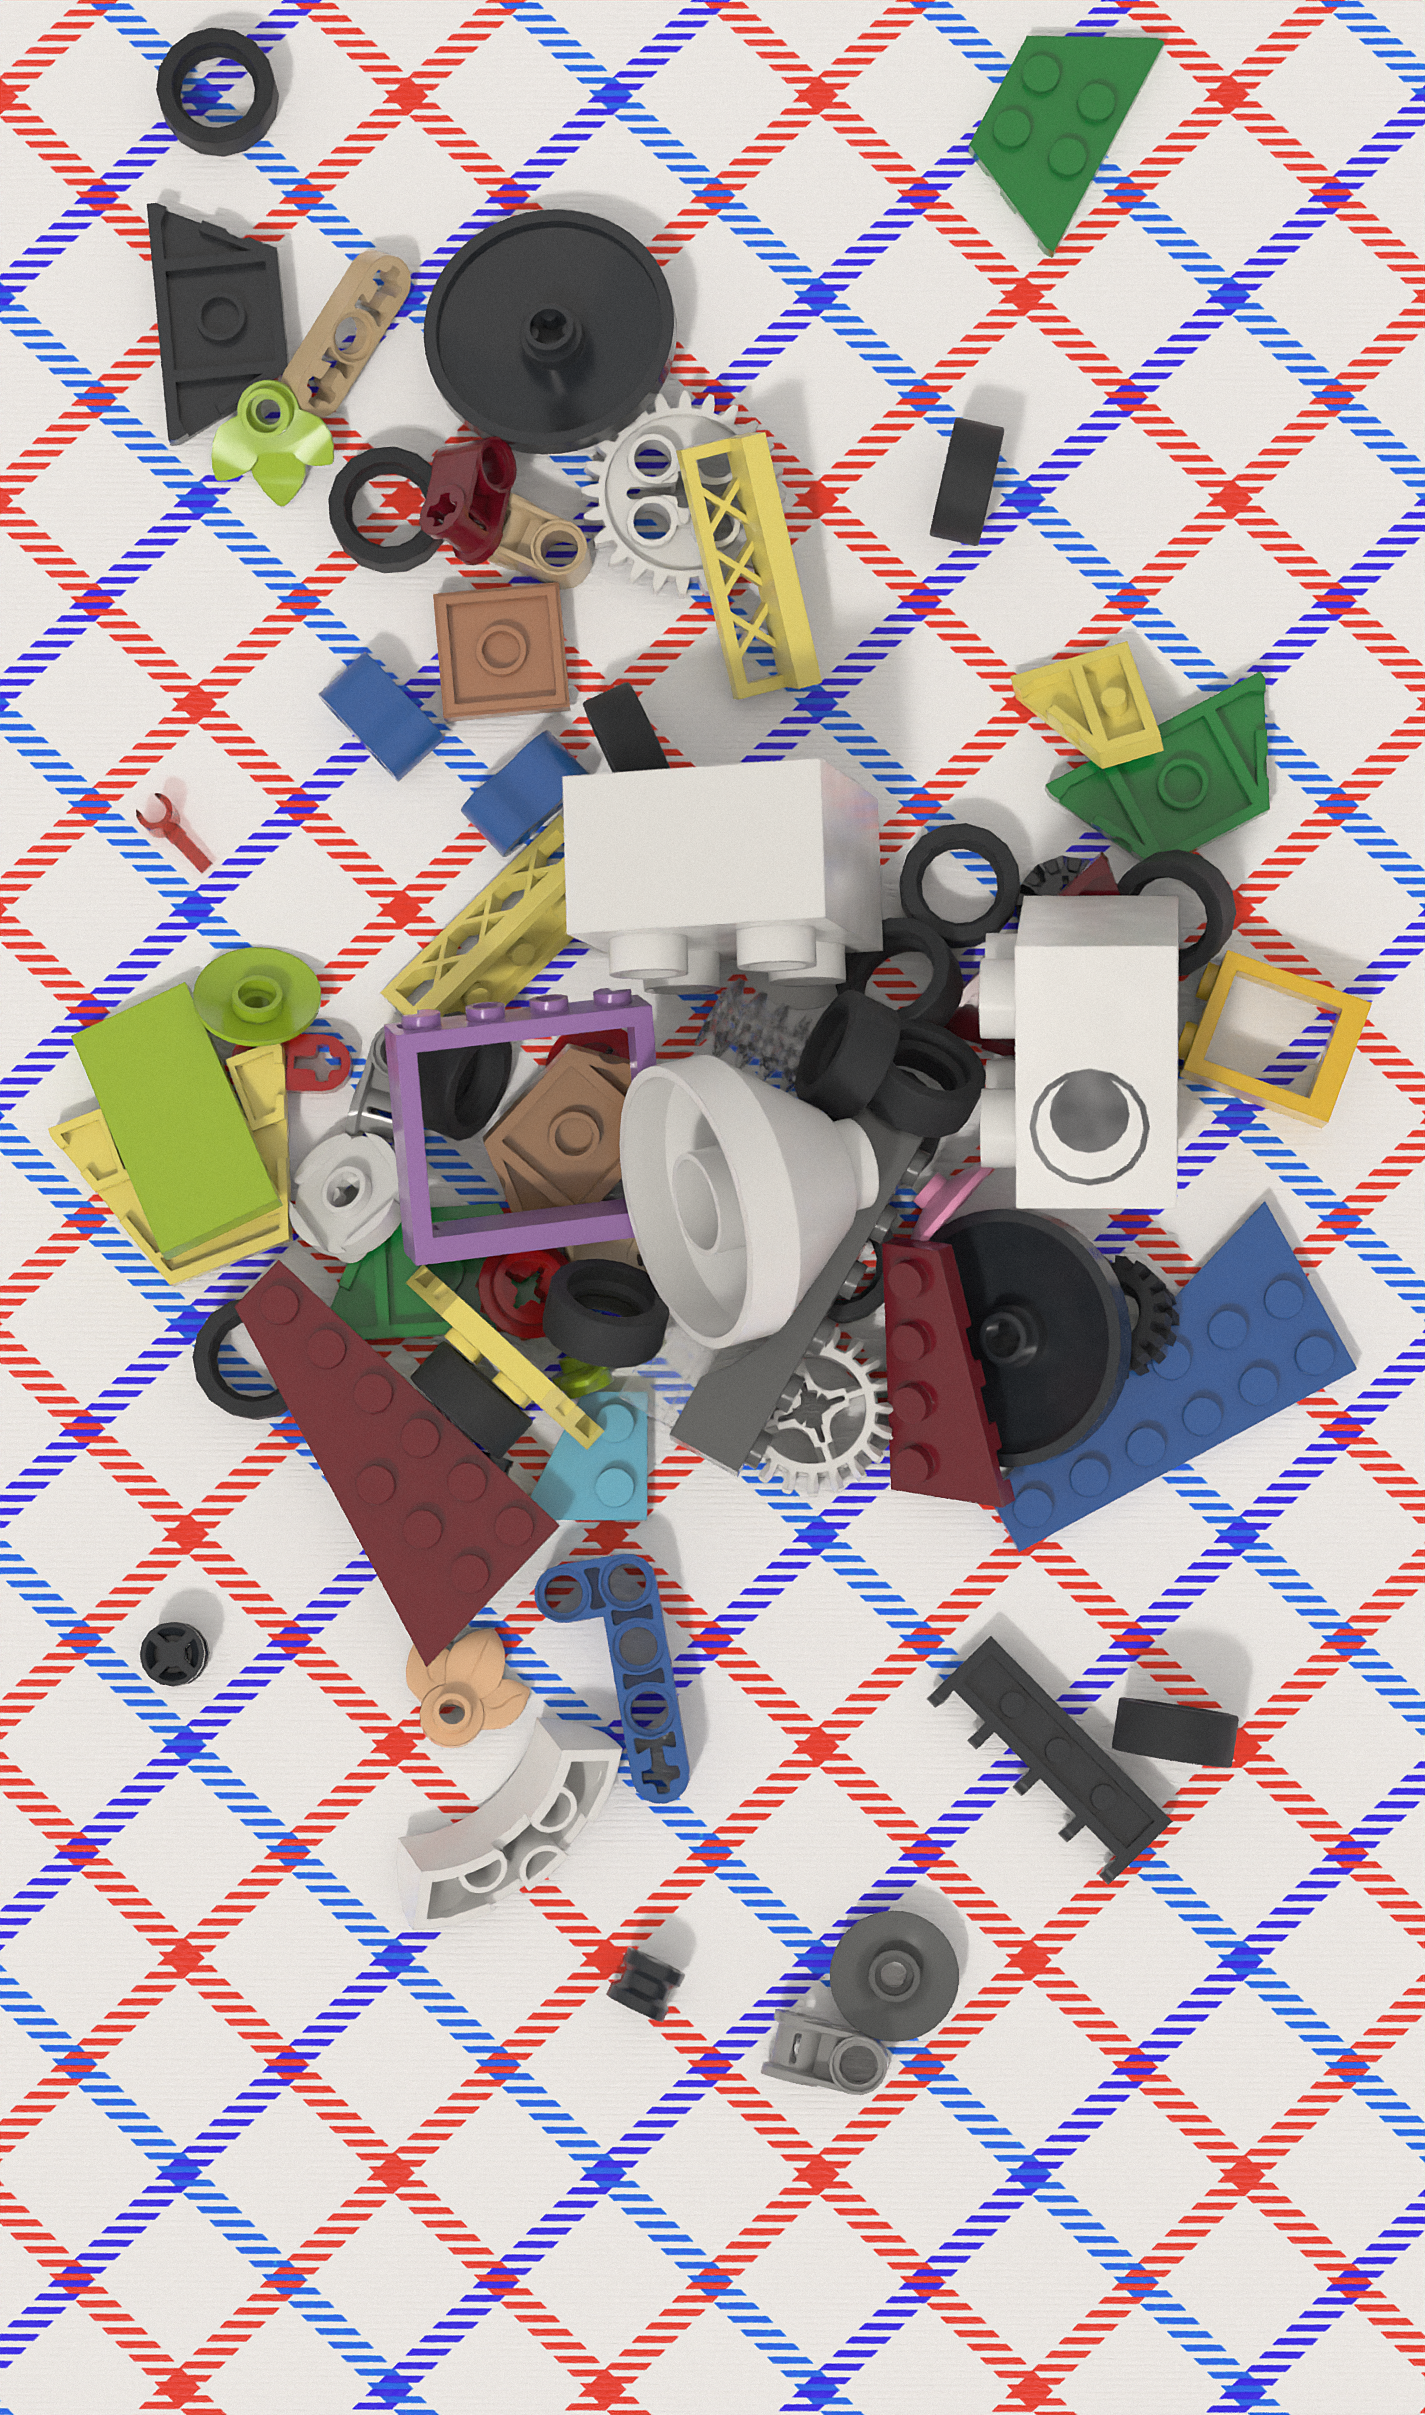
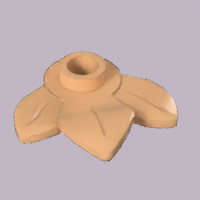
[406,1629,530,1748]

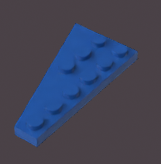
[994,1201,1357,1552]

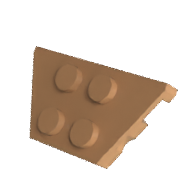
[482,1043,632,1249]

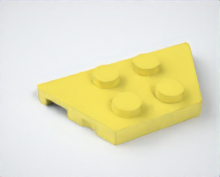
[406,1265,605,1450]

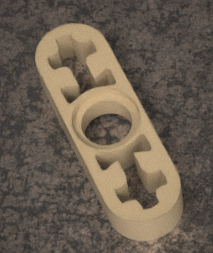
[281,250,411,418]

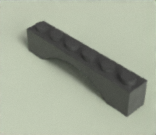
[669,1105,930,1477]

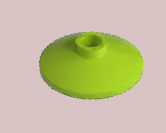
[193,947,321,1047]

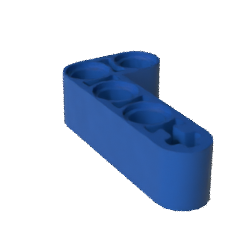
[534,1554,690,1804]

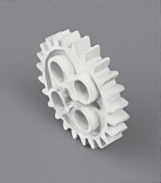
[581,390,786,599]

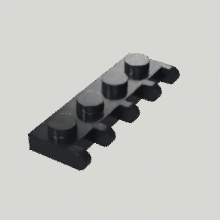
[927,1636,1173,1885]

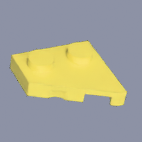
[1010,641,1164,769]

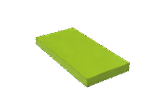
[71,982,283,1260]

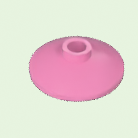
[910,1162,993,1241]

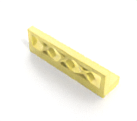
[676,432,822,700]
[380,815,574,1017]

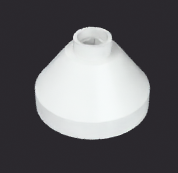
[620,1055,879,1349]

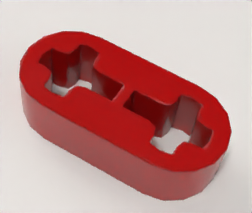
[231,1034,354,1094]

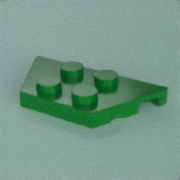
[968,36,1165,258]
[1044,671,1270,861]
[330,1203,541,1340]

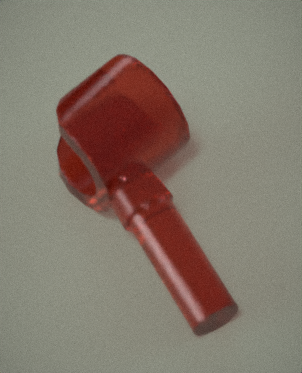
[136,793,213,874]

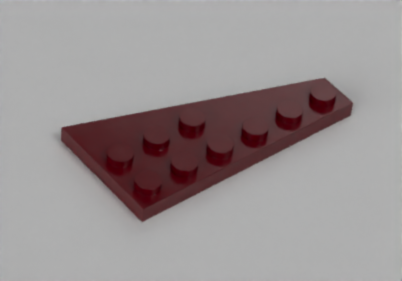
[234,1260,561,1667]

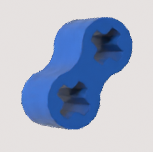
[318,652,445,782]
[460,730,590,857]

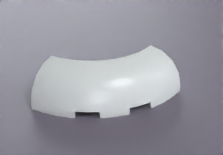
[396,1718,622,1931]

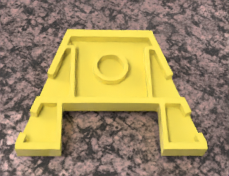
[48,1043,293,1286]

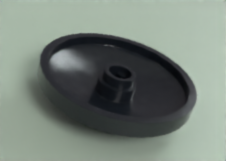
[424,209,677,455]
[928,1208,1132,1467]

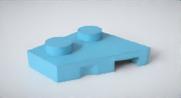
[530,1392,648,1521]

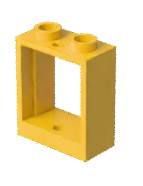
[1178,950,1372,1129]

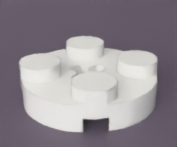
[288,1132,401,1263]

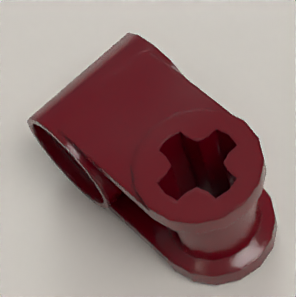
[419,436,517,565]

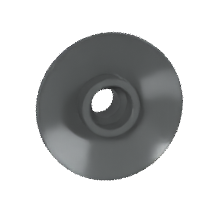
[830,1910,959,2042]

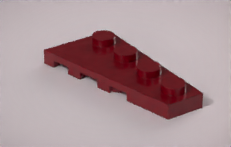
[882,1237,1015,1508]

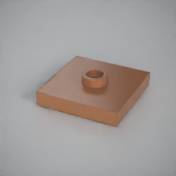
[433,582,571,722]

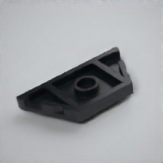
[147,203,289,446]

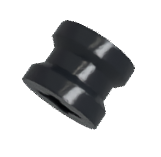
[140,1622,210,1686]
[606,1947,686,2022]

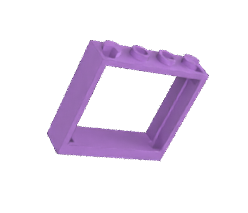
[384,988,657,1266]

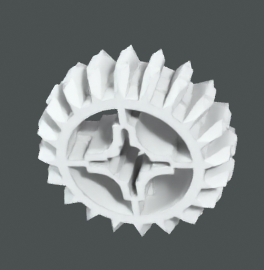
[742,1327,893,1497]

